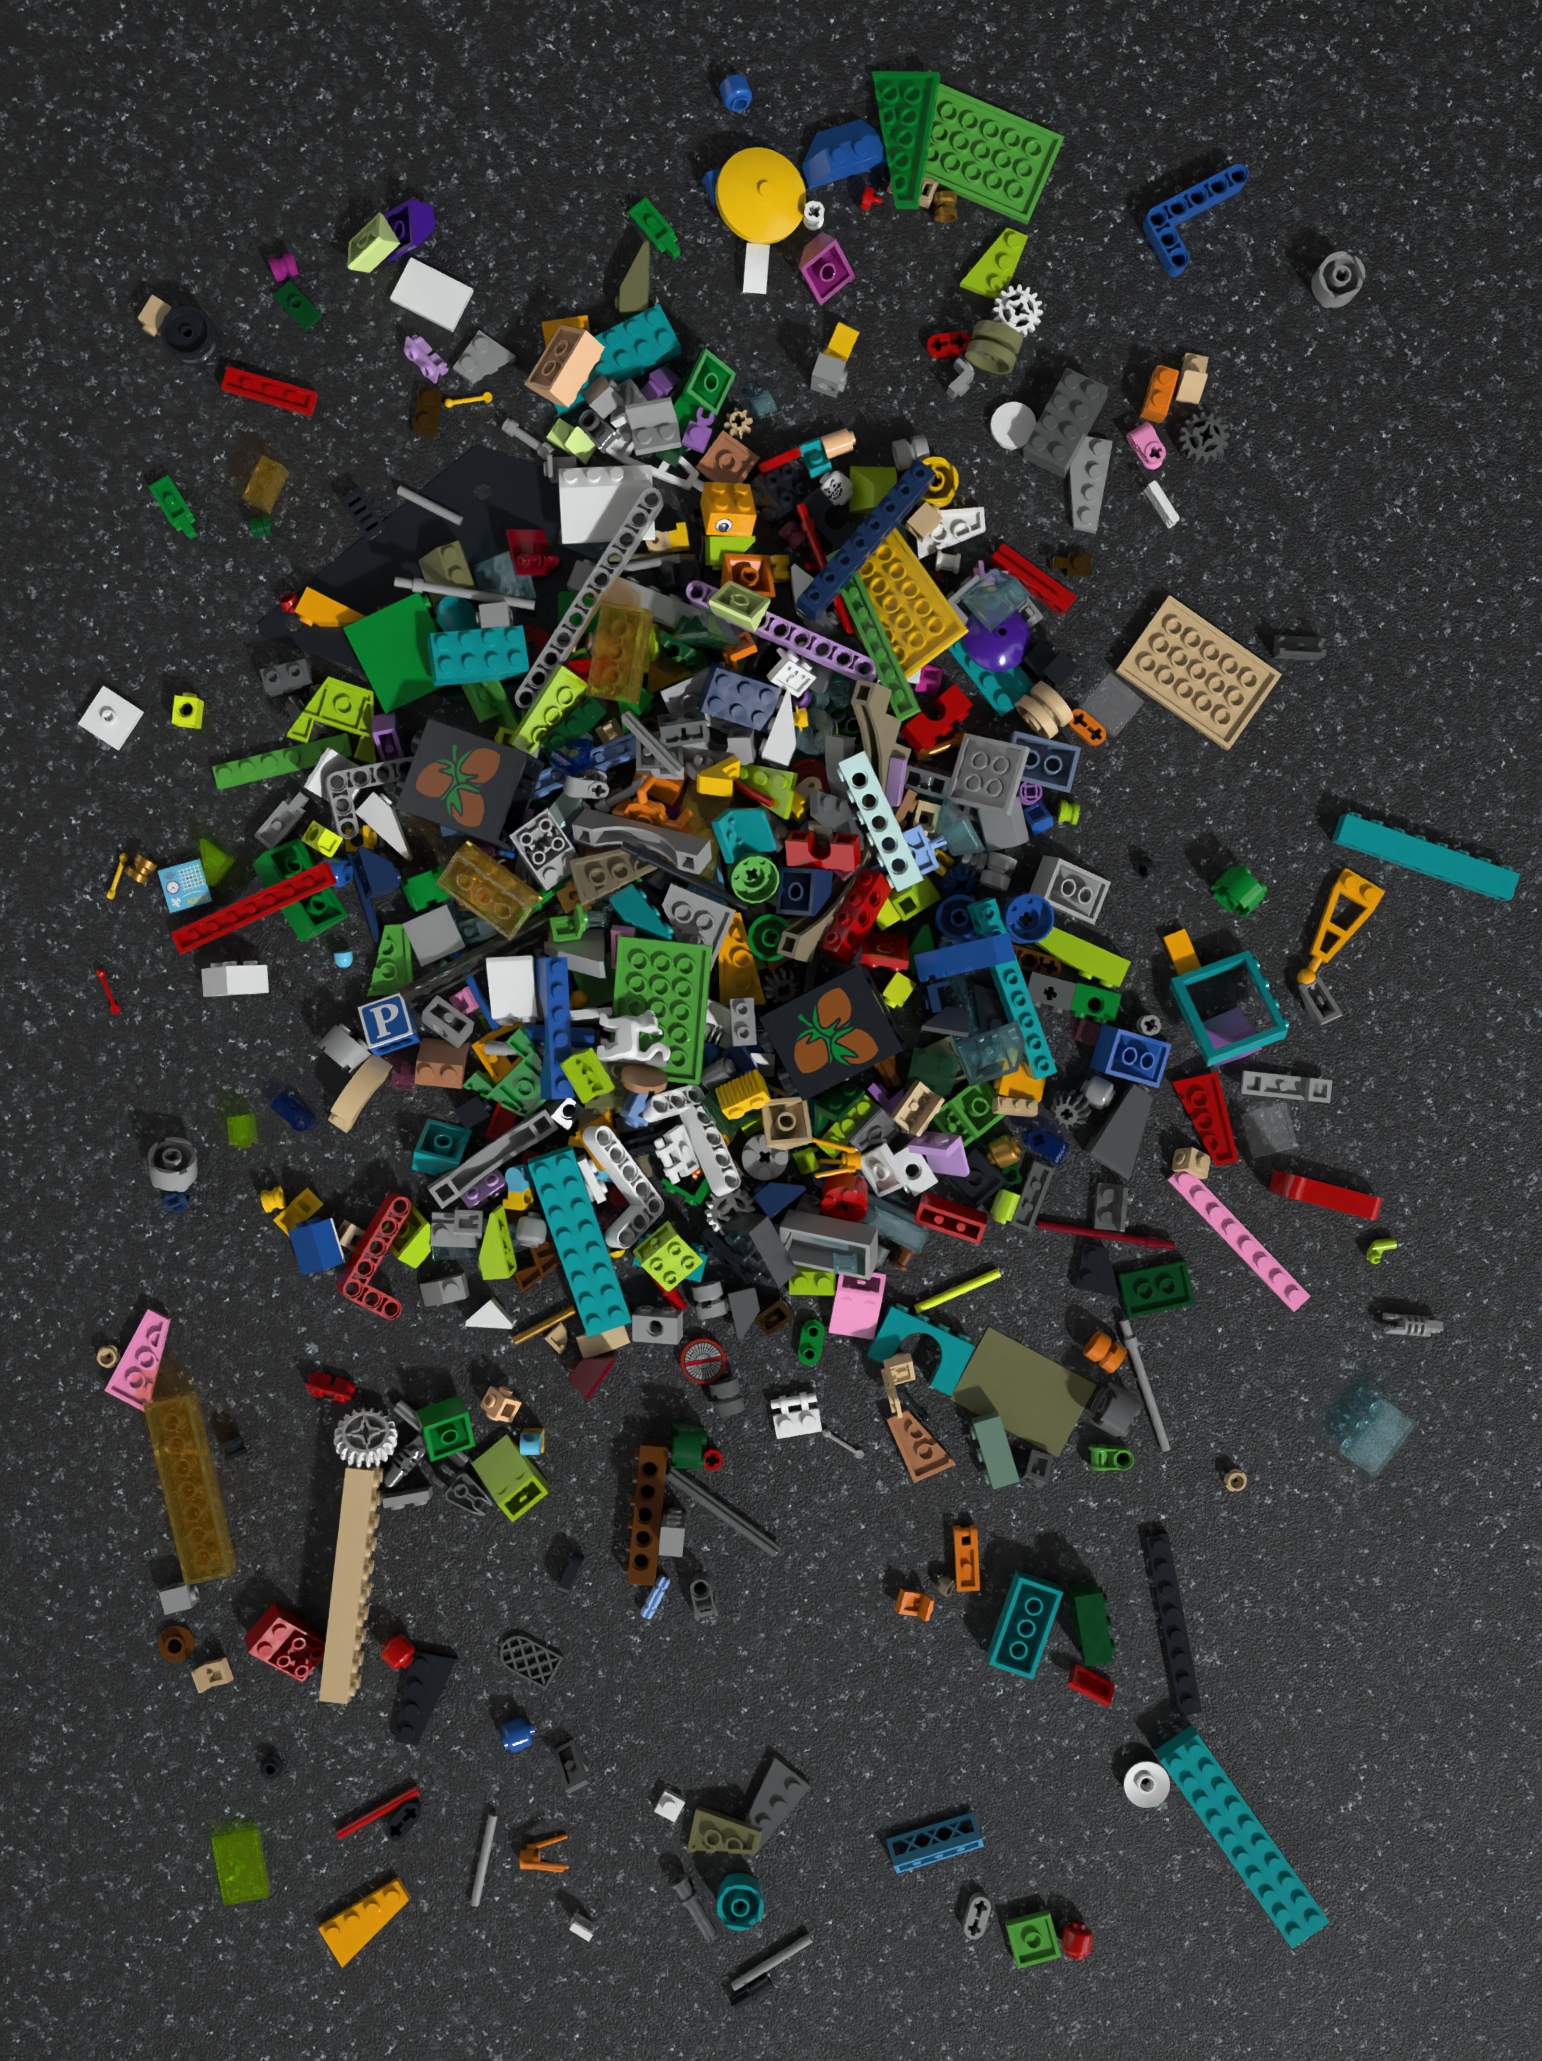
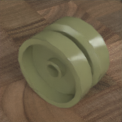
[965,320,1023,374]

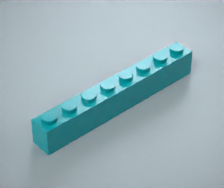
[1331,812,1520,901]

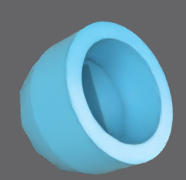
[333,950,353,967]

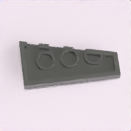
[744,1755,811,1858]

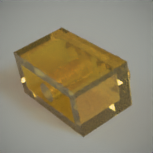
[242,455,289,514]

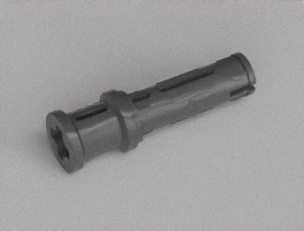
[669,1872,718,1943]

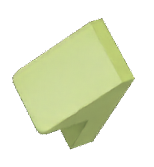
[547,418,597,465]

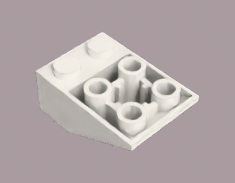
[759,690,796,771]

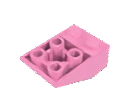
[828,1270,886,1340]

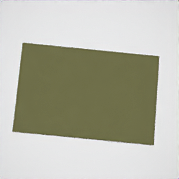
[950,1327,1097,1457]

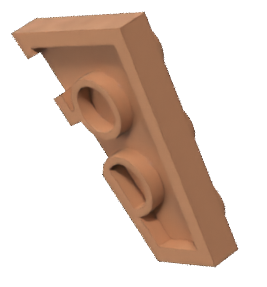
[886,1409,956,1483]

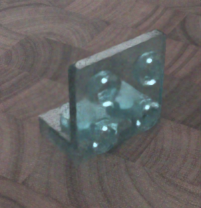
[474,551,536,604]

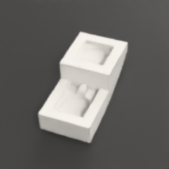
[743,243,770,294]

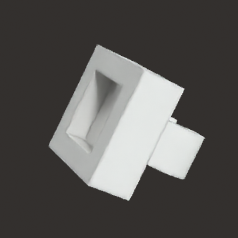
[684,755,714,780]

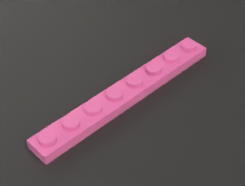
[1166,1171,1311,1312]

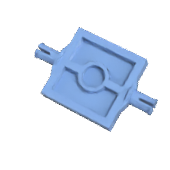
[871,824,947,875]

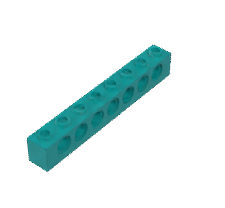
[967,898,1057,1081]

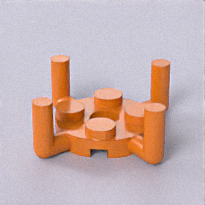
[611,774,692,831]

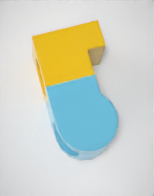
[503,1164,534,1210]
[520,1428,544,1455]

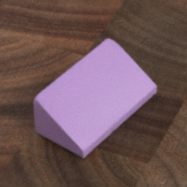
[885,757,908,806]

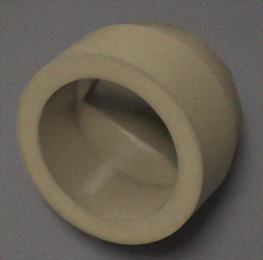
[936,1576,955,1597]

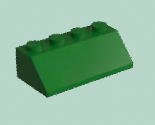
[252,838,348,943]

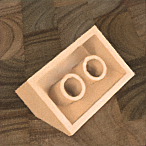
[524,325,605,408]

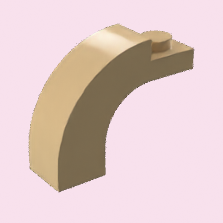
[328,1054,393,1133]

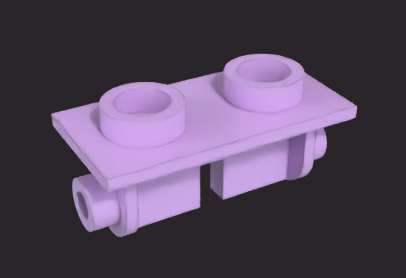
[403,335,448,384]
[460,1169,508,1211]

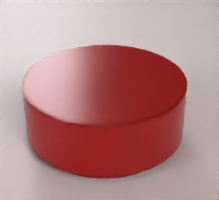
[610,1186,630,1208]

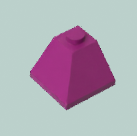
[798,231,855,306]

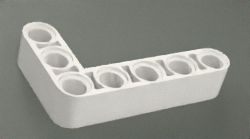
[639,1085,741,1197]
[583,1126,664,1249]

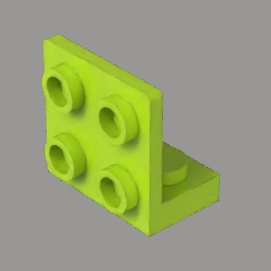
[633,1221,703,1292]

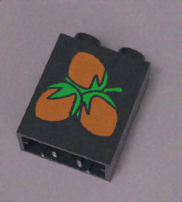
[395,719,545,851]
[756,963,907,1101]

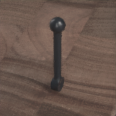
[896,1384,930,1422]

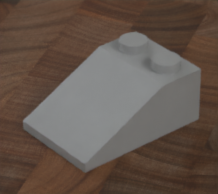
[1029,855,1111,925]

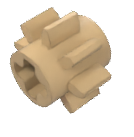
[724,408,753,439]

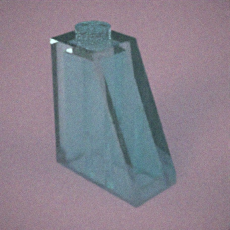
[865,1206,929,1254]

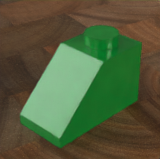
[905,924,935,976]

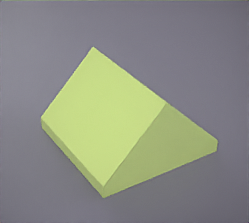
[347,212,400,273]
[708,580,771,632]

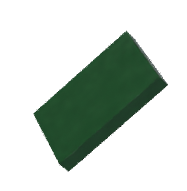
[1117,1259,1195,1319]

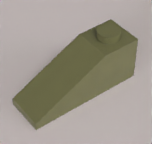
[615,242,650,319]

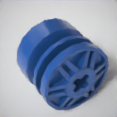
[1000,894,1054,944]

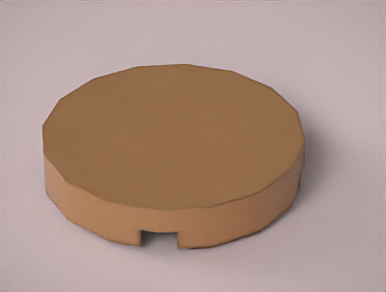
[620,1064,668,1094]

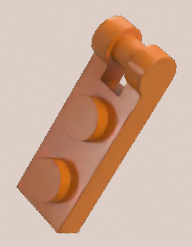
[953,1525,980,1592]

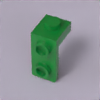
[660,1176,712,1206]

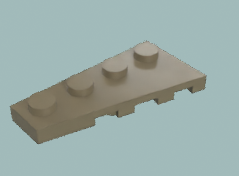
[569,846,666,906]

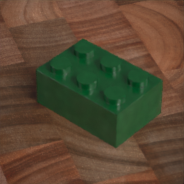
[1067,1580,1116,1666]

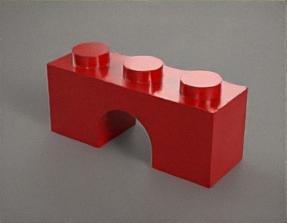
[900,684,973,753]
[785,830,861,872]

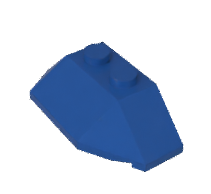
[802,119,888,189]

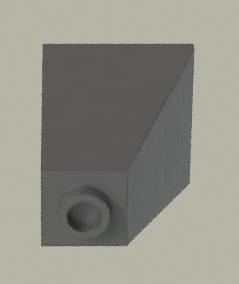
[1083,1083,1153,1180]

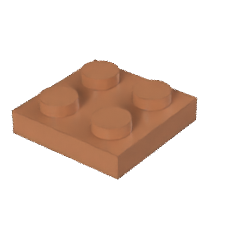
[696,431,760,483]

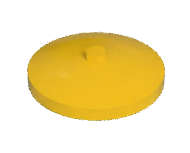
[715,147,806,244]

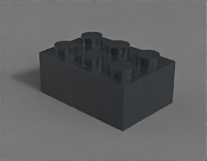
[721,1211,798,1288]

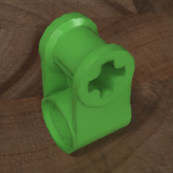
[1089,1444,1134,1471]

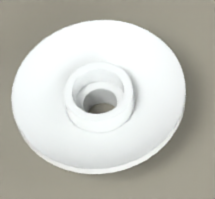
[1124,1761,1170,1808]

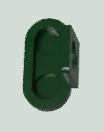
[656,615,702,661]

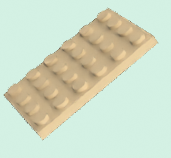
[1115,595,1282,750]

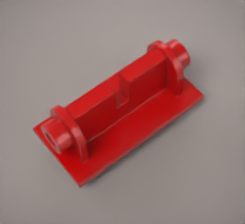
[305,1371,356,1404]

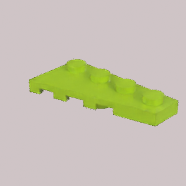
[508,663,596,755]

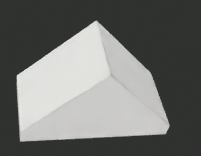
[465,1297,515,1329]

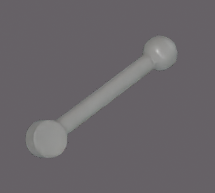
[822,1429,864,1459]

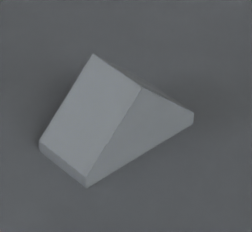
[1298,976,1342,1025]

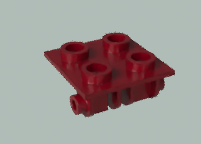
[506,529,560,576]

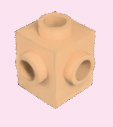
[480,1386,522,1423]

